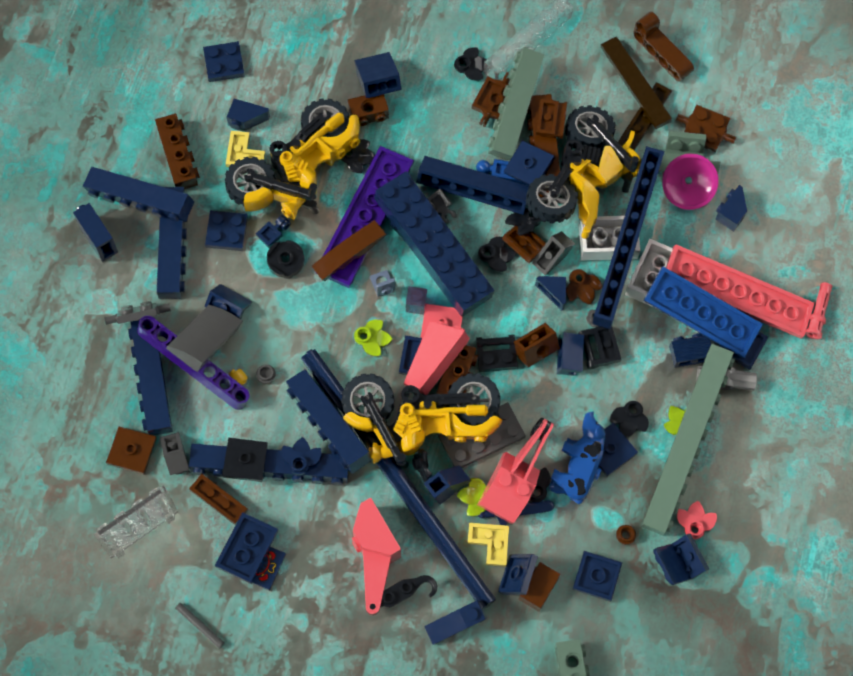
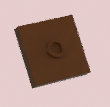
[106,427,157,475]

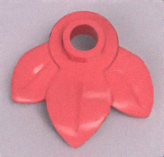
[677,501,717,540]

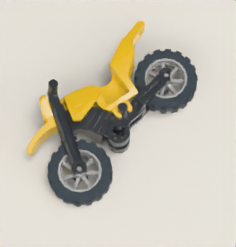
[526,105,641,239]

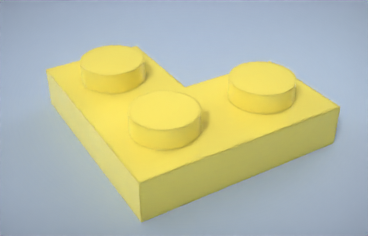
[226,131,265,167]
[468,523,509,567]

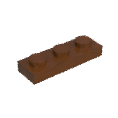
[189,473,248,526]

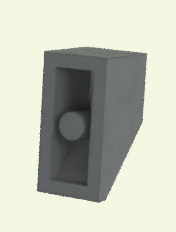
[532,231,575,275]
[160,432,189,475]

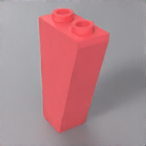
[403,321,470,395]

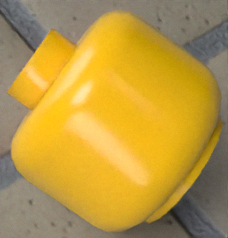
[228,369,248,385]

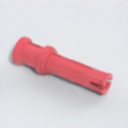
[805,282,833,339]

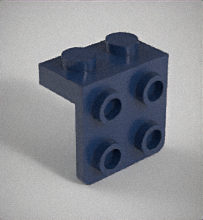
[653,533,709,585]

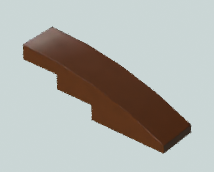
[312,220,387,281]

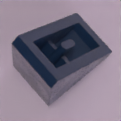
[535,276,566,311]

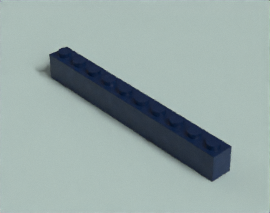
[592,146,665,329]

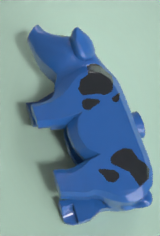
[549,411,606,504]

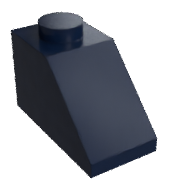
[227,98,270,131]

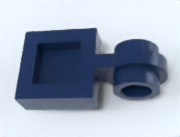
[255,215,291,248]

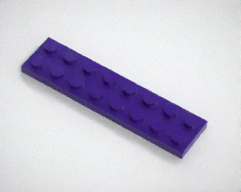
[315,146,414,288]

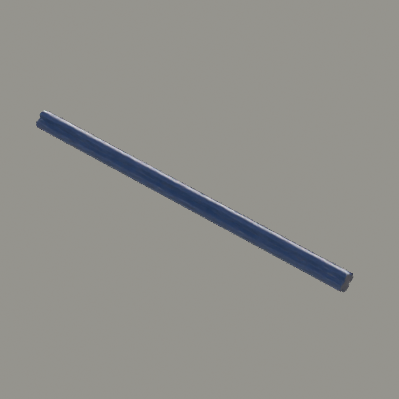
[301,349,496,609]

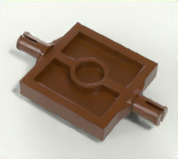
[471,72,510,127]
[675,104,736,152]

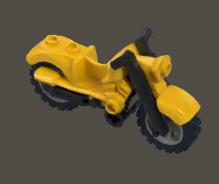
[225,98,360,220]
[341,373,502,468]

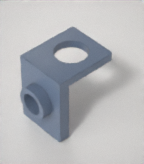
[370,270,395,297]

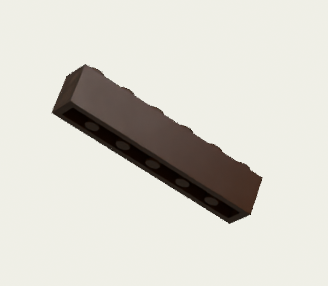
[527,94,562,204]

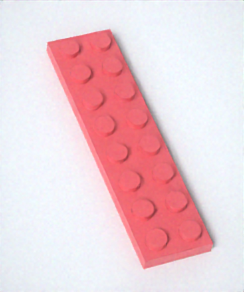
[666,245,814,339]

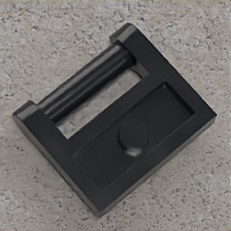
[578,327,622,369]
[476,334,518,372]

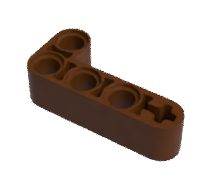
[633,11,694,82]

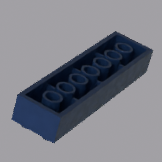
[374,171,495,317]

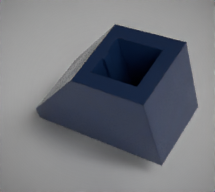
[715,185,747,232]
[423,465,471,505]

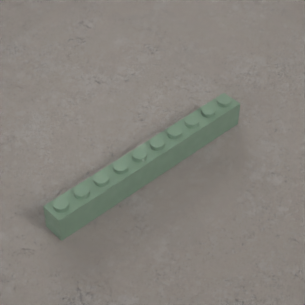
[641,344,735,536]

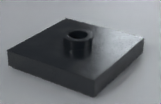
[222,437,268,482]

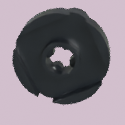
[267,240,305,279]

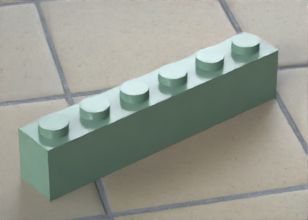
[487,47,544,160]

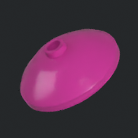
[662,153,718,210]

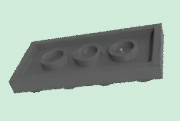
[438,402,526,468]

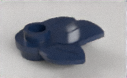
[281,437,321,475]

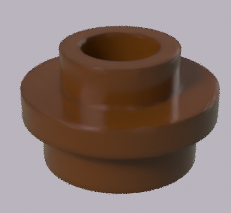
[616,525,636,545]

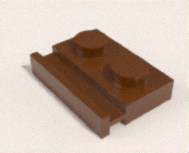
[536,99,567,139]
[502,226,546,263]

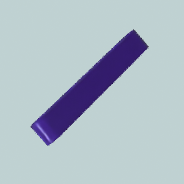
[137,316,250,410]

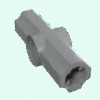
[696,366,757,391]

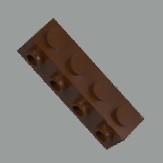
[155,113,200,189]
[436,345,478,394]

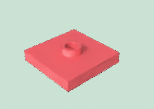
[421,304,463,338]

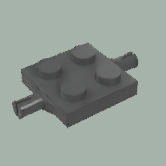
[104,301,171,325]

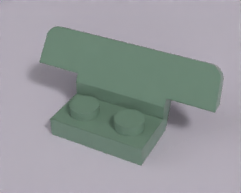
[659,131,721,174]

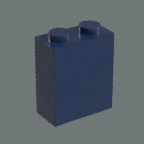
[354,52,402,98]
[73,203,118,262]

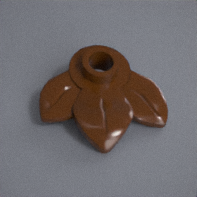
[566,269,603,305]

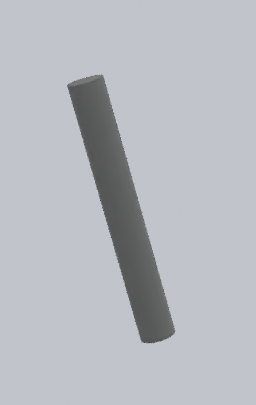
[175,603,225,649]

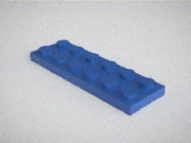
[643,266,763,358]

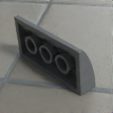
[166,305,243,372]

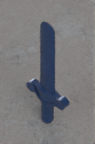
[478,500,554,526]

